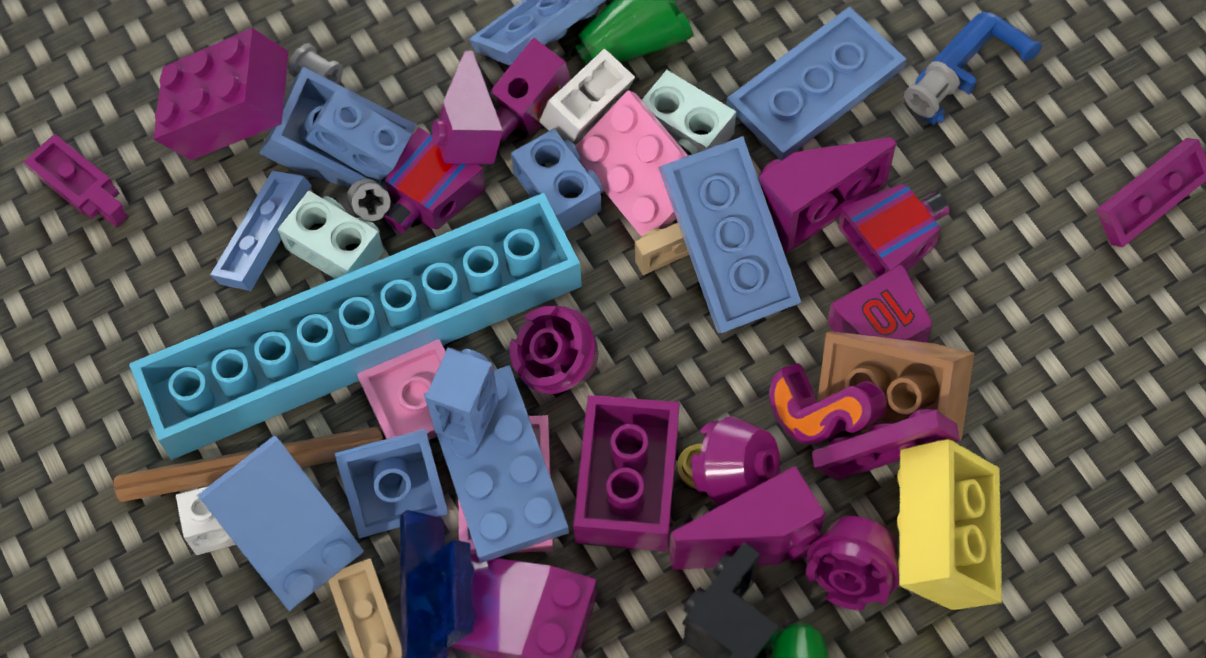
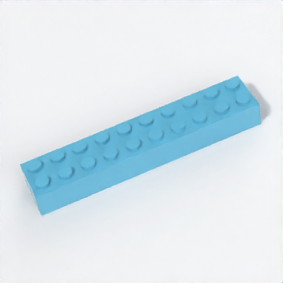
[129,193,582,460]

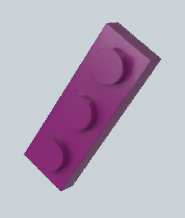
[1096,138,1206,248]
[812,409,960,481]

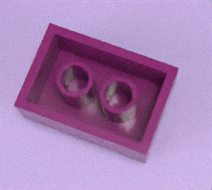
[153,28,289,160]
[574,395,680,552]

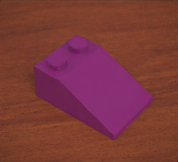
[759,137,897,254]
[670,466,825,570]
[434,554,598,658]

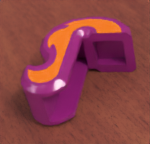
[769,363,886,444]

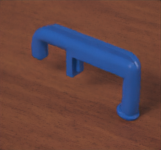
[915,12,1042,125]

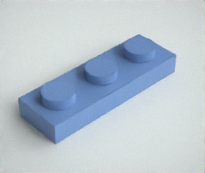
[210,171,312,291]

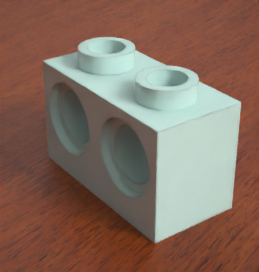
[642,70,736,156]
[278,191,384,279]

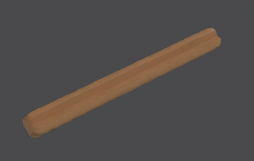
[114,426,384,502]

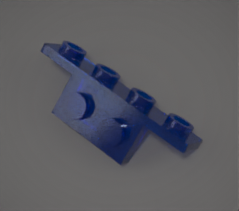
[400,510,476,658]

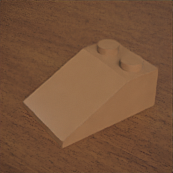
[817,331,974,443]

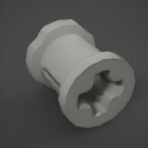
[288,43,344,84]
[904,61,960,118]
[347,178,390,221]

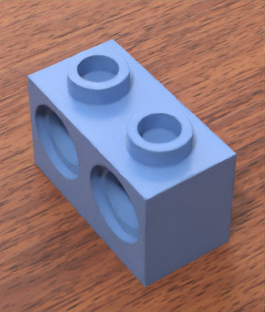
[305,89,412,183]
[511,128,604,232]
[425,348,499,448]

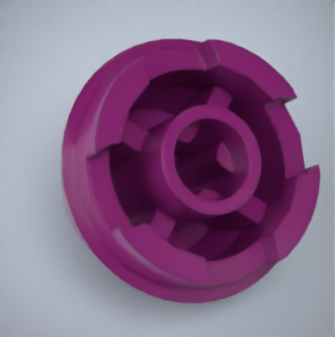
[509,306,599,394]
[692,416,780,506]
[806,516,899,611]

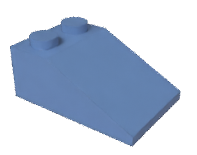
[259,67,416,195]
[197,435,364,611]

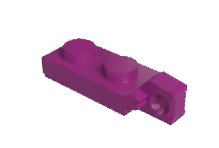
[23,134,129,228]

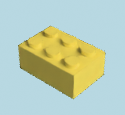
[897,439,1002,610]

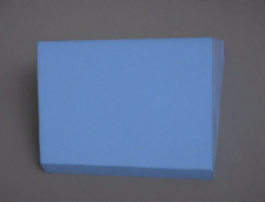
[335,429,448,538]

